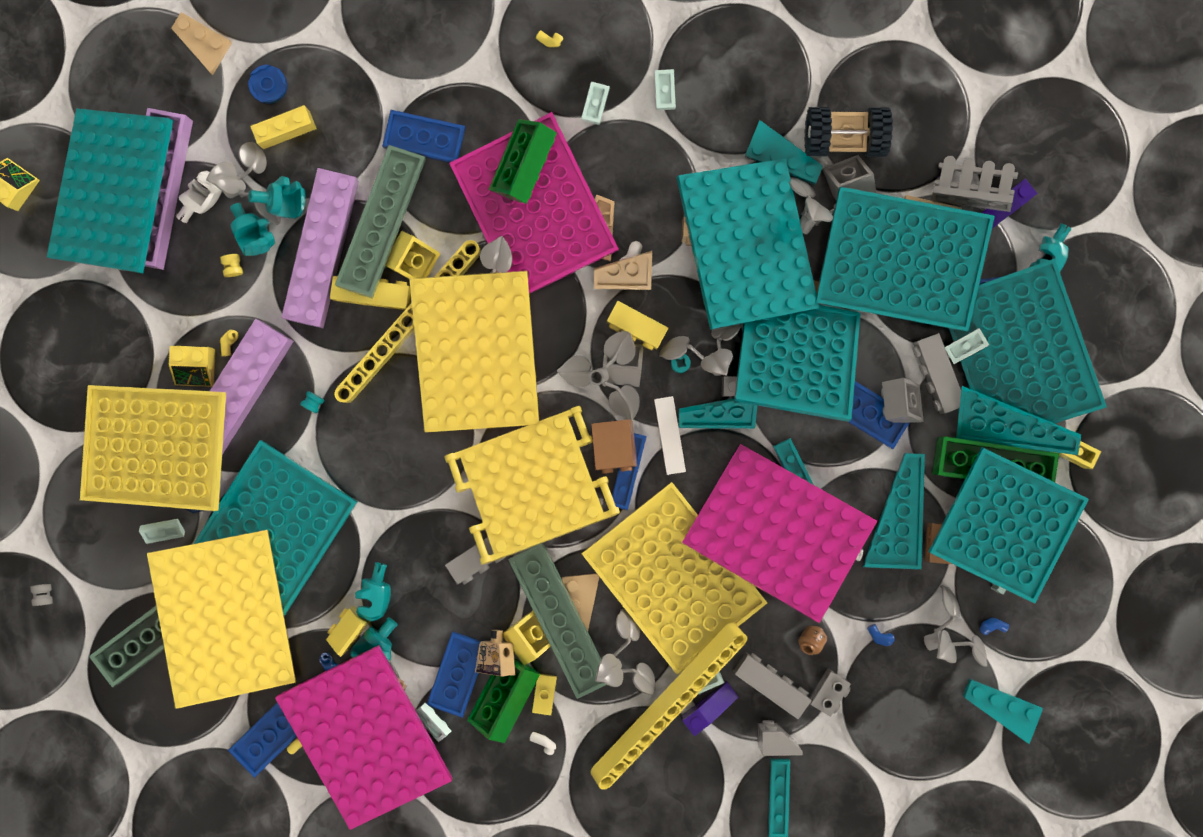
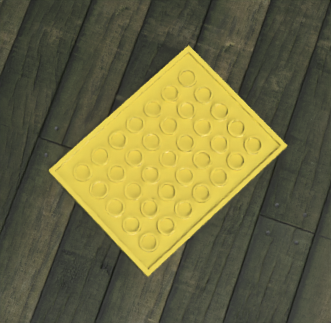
[409,271,539,432]
[80,385,226,511]
[582,482,767,675]
[147,530,296,709]

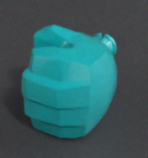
[248,176,306,219]
[230,203,275,256]
[1029,224,1072,272]
[355,562,391,621]
[350,617,398,662]

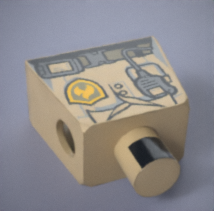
[475,630,515,676]

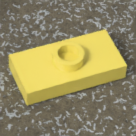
[532,673,557,715]

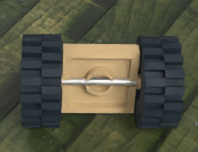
[804,107,893,157]

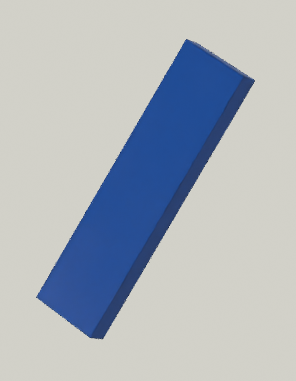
[612,433,647,510]

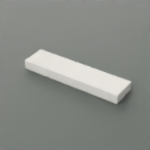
[654,396,686,475]

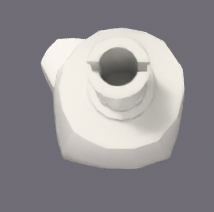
[176,171,222,223]

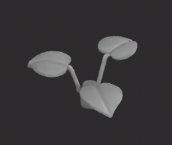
[206,141,281,225]
[789,177,836,234]
[480,236,512,273]
[659,324,742,376]
[557,331,640,420]
[924,585,987,667]
[595,609,655,695]

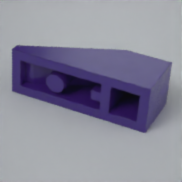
[982,179,1038,229]
[681,681,739,736]

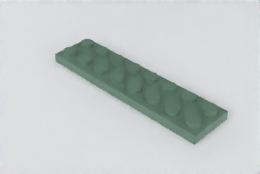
[335,145,426,299]
[508,543,607,699]

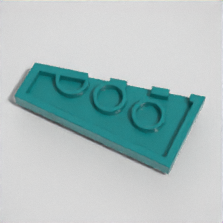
[745,120,823,185]
[678,398,758,429]
[963,678,1043,744]

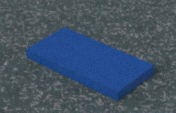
[382,110,466,163]
[848,381,910,449]
[427,631,481,718]
[228,702,297,778]

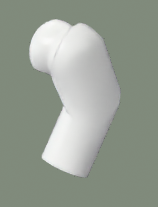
[619,241,642,260]
[530,732,556,755]

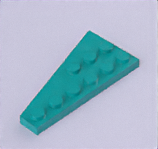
[956,386,1081,455]
[862,453,925,569]

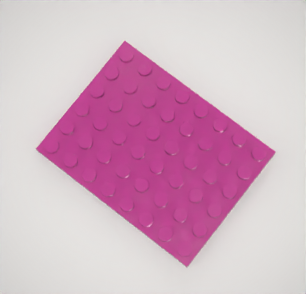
[449,112,619,294]
[682,444,877,623]
[275,645,453,830]

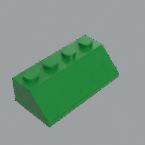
[488,119,557,204]
[467,658,540,743]

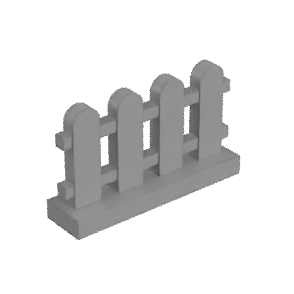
[932,156,1018,212]

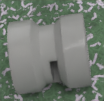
[30,584,53,606]

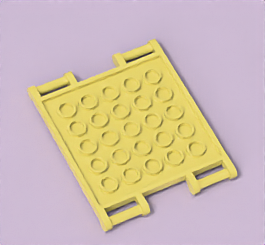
[444,406,620,565]

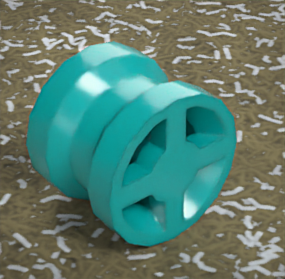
[671,354,691,373]
[300,391,324,413]

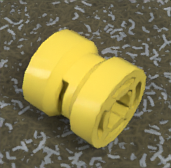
[220,254,243,277]

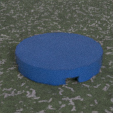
[248,65,287,104]

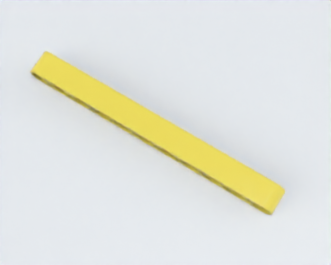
[334,240,481,403]
[591,623,747,789]

